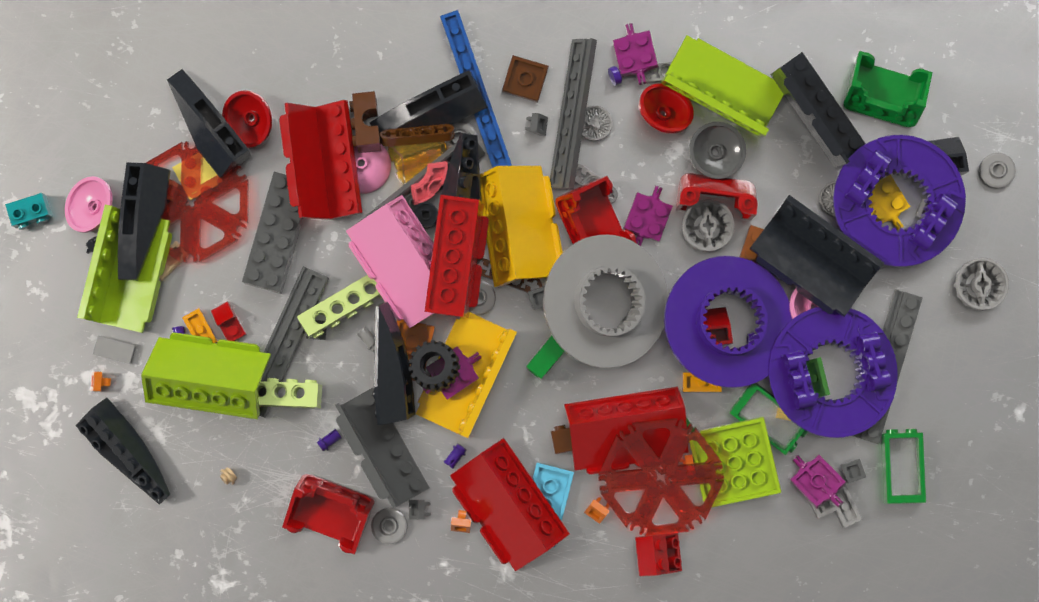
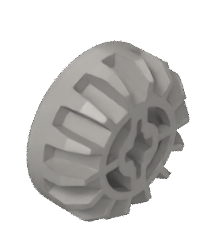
[682,199,735,252]
[954,258,1009,310]

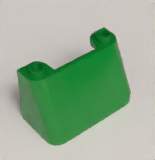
[843,51,933,127]

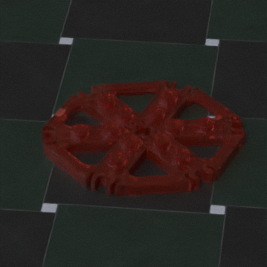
[146,141,249,263]
[598,418,724,536]

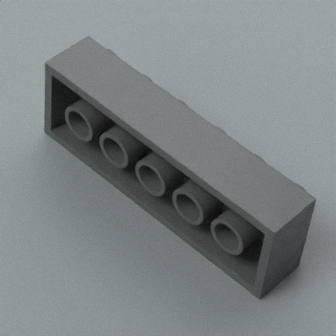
[242,172,303,294]

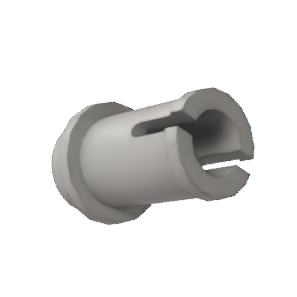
[357,327,375,352]

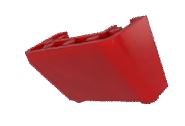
[676,173,758,220]
[555,176,637,244]
[282,474,374,555]

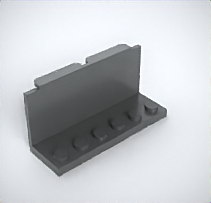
[335,388,430,508]

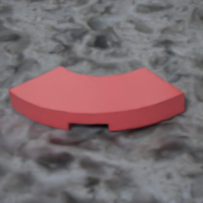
[411,161,448,205]

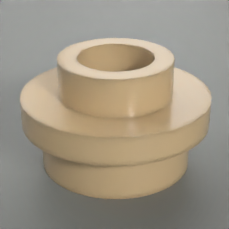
[220,467,237,485]

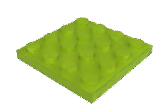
[688,416,781,509]

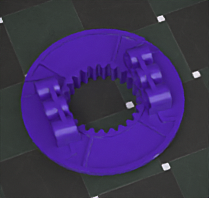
[833,135,966,267]
[664,256,792,388]
[769,307,898,438]

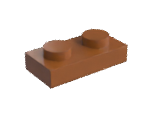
[739,225,764,264]

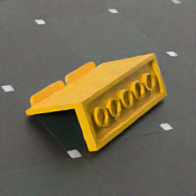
[480,166,563,287]
[416,312,517,438]

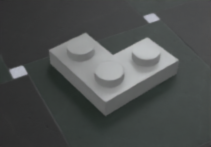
[810,485,862,528]

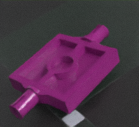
[613,23,658,85]
[623,186,673,246]
[423,346,482,400]
[790,455,846,509]

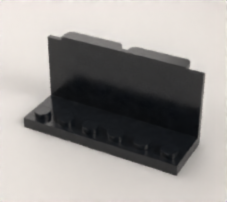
[770,52,866,168]
[750,195,884,317]

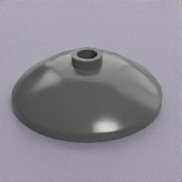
[689,122,746,179]

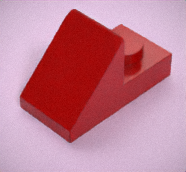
[211,301,247,341]

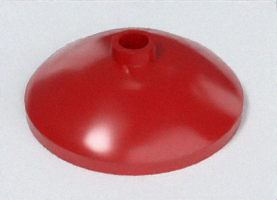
[639,84,694,133]
[222,90,272,148]

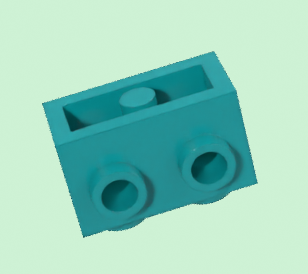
[5,193,53,230]

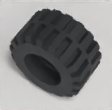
[409,340,460,392]

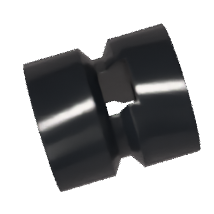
[414,202,438,230]

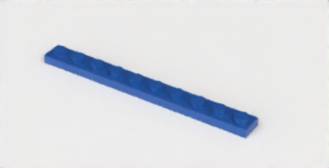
[440,10,512,168]

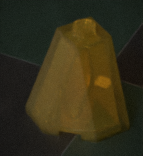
[388,142,447,185]

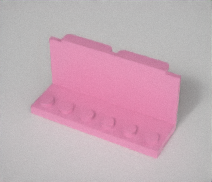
[346,195,434,328]

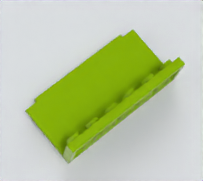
[661,35,784,137]
[77,204,172,333]
[141,333,271,420]

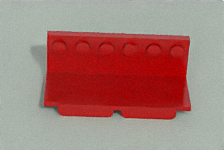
[279,100,362,220]
[424,195,489,318]
[564,386,689,474]
[450,438,570,571]

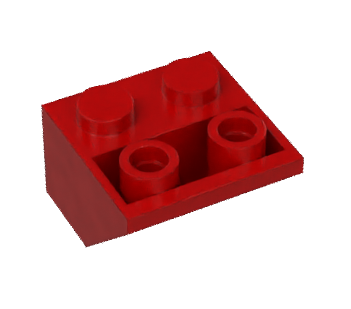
[703,307,733,346]
[635,532,682,576]

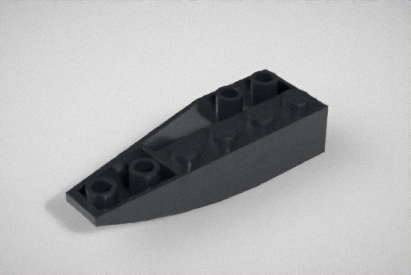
[167,69,251,179]
[369,70,488,133]
[442,133,482,202]
[118,162,171,281]
[373,302,416,425]
[75,397,170,505]

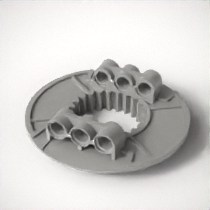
[543,235,668,368]

